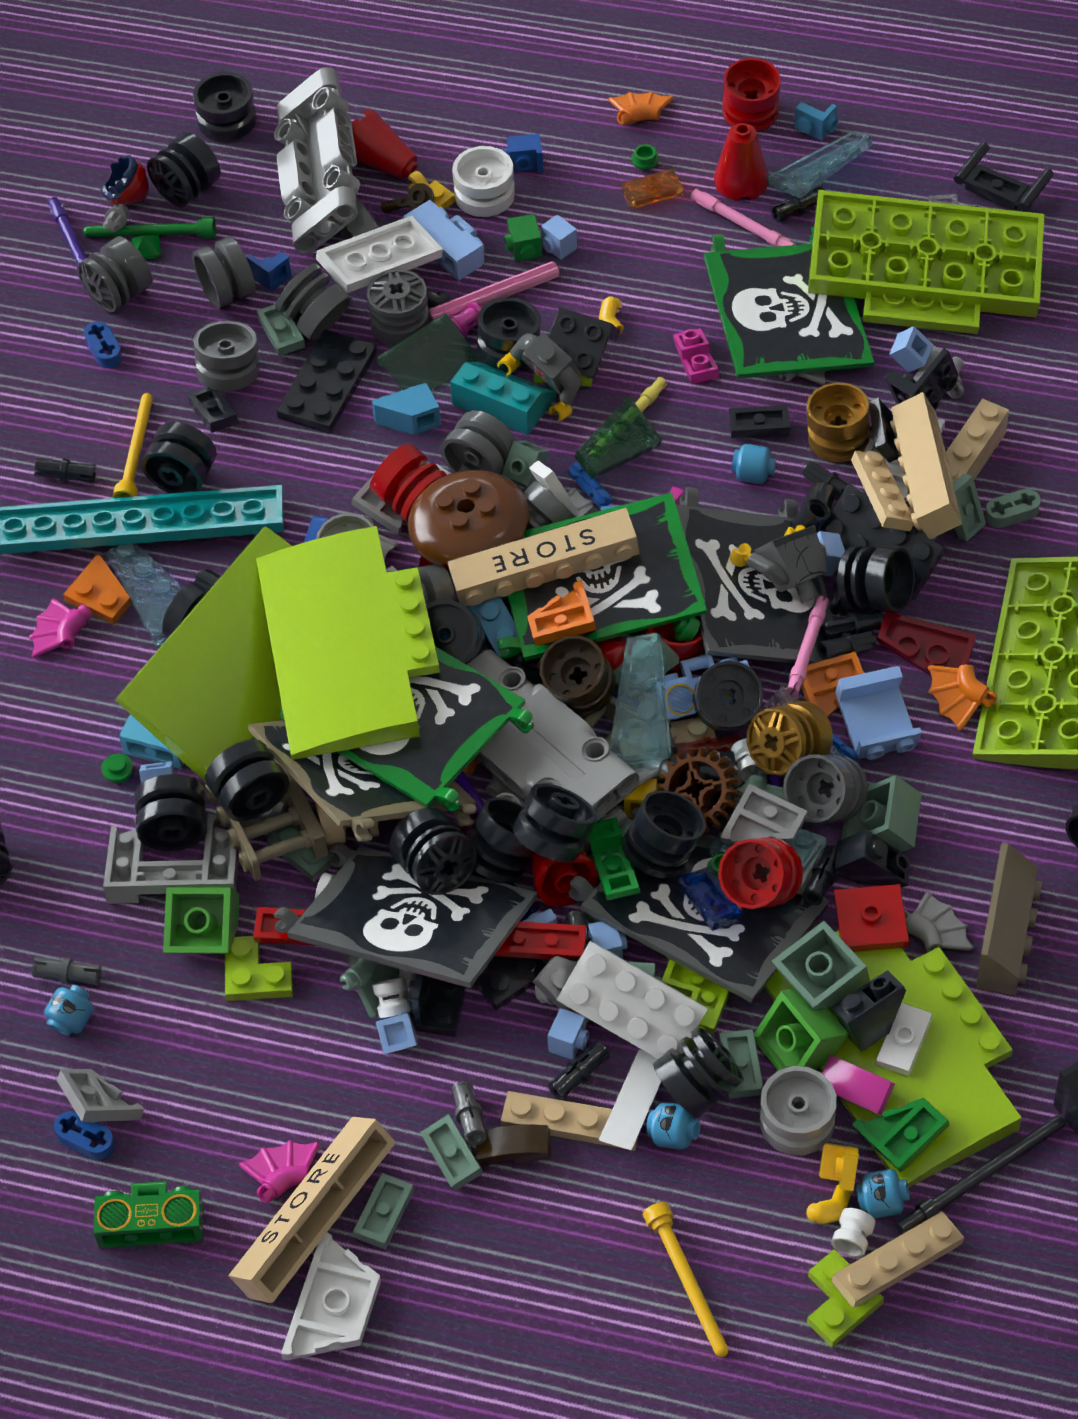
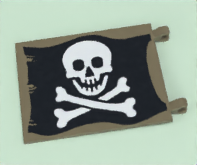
[248,720,476,841]

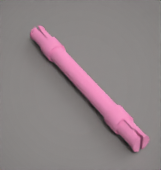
[691,189,796,247]
[785,596,829,697]

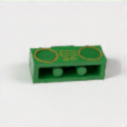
[94,1181,203,1249]

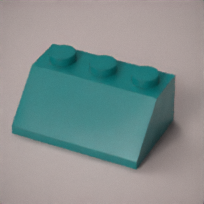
[450,362,556,435]

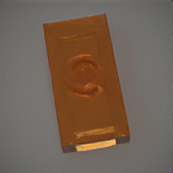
[621,168,683,209]

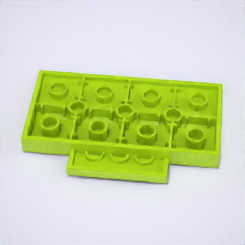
[808,190,1044,334]
[115,526,292,783]
[256,526,440,760]
[973,557,1078,769]
[764,930,1022,1187]

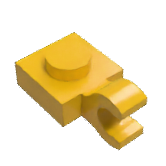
[408,170,455,210]

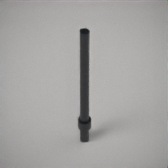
[895,1114,1066,1234]

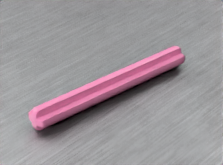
[429,261,559,324]

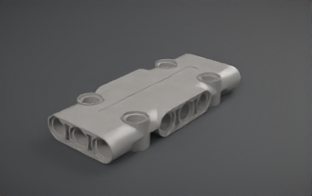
[274,67,360,253]
[467,650,640,823]

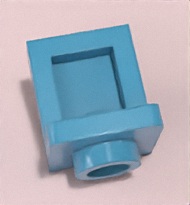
[794,102,839,141]

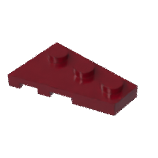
[878,612,977,677]

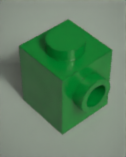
[504,214,542,262]

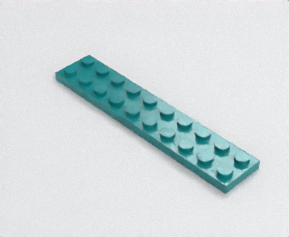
[0,485,284,555]

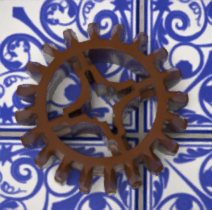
[656,747,743,834]

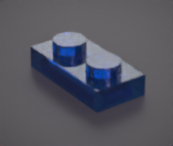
[679,867,742,931]

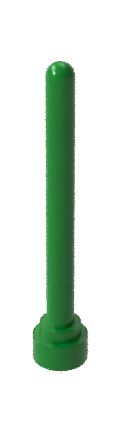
[83,217,216,240]

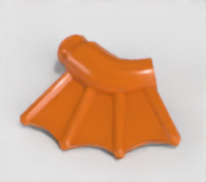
[609,91,674,126]
[928,665,997,731]

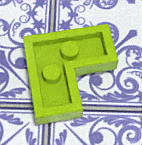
[225,936,293,1001]
[661,959,730,1036]
[807,1249,884,1348]

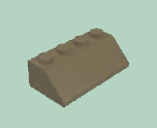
[976,843,1042,996]

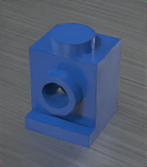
[502,134,543,173]

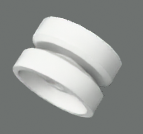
[452,146,515,217]

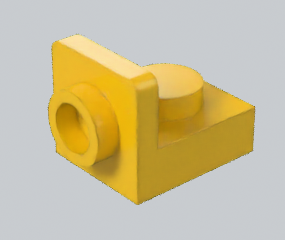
[819,1143,859,1191]

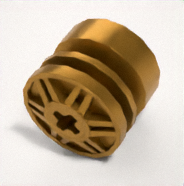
[806,382,870,463]
[747,701,833,775]

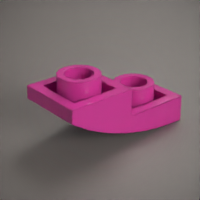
[673,328,719,385]
[822,1055,895,1115]

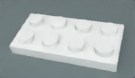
[316,216,443,293]
[556,941,708,1059]

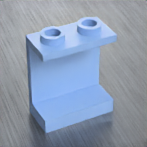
[835,666,922,760]

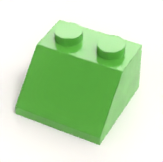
[163,887,239,954]
[754,988,849,1070]

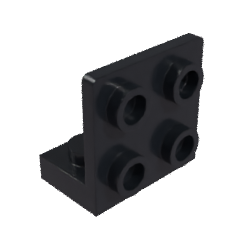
[549,307,620,379]
[885,348,959,410]
[407,974,467,1037]

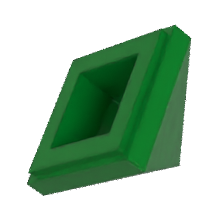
[131,235,161,260]

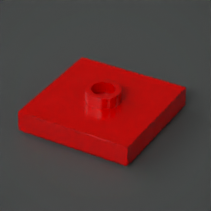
[834,884,909,952]

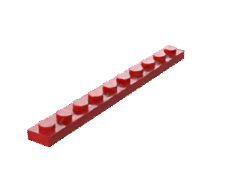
[253,907,587,961]

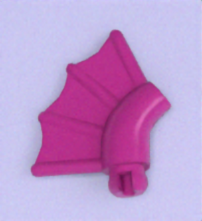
[29,598,92,658]
[239,1140,320,1203]

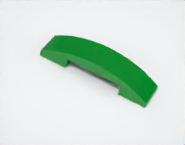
[587,817,640,900]

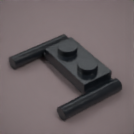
[953,142,1054,212]

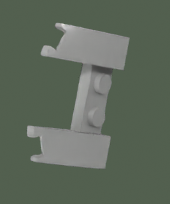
[103,814,239,904]

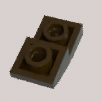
[476,1124,551,1167]

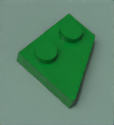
[852,1098,950,1173]

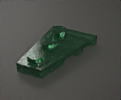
[574,396,663,479]

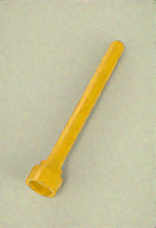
[112,393,153,498]
[642,1202,729,1358]

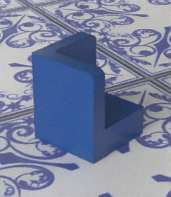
[246,252,292,292]

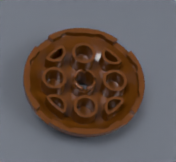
[408,470,530,567]

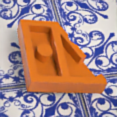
[63,555,132,625]
[527,580,596,646]
[801,652,864,717]

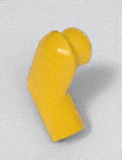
[599,296,624,334]
[807,1184,853,1224]

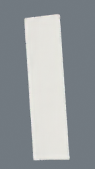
[598,1049,661,1150]

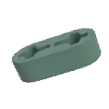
[985,489,1041,528]

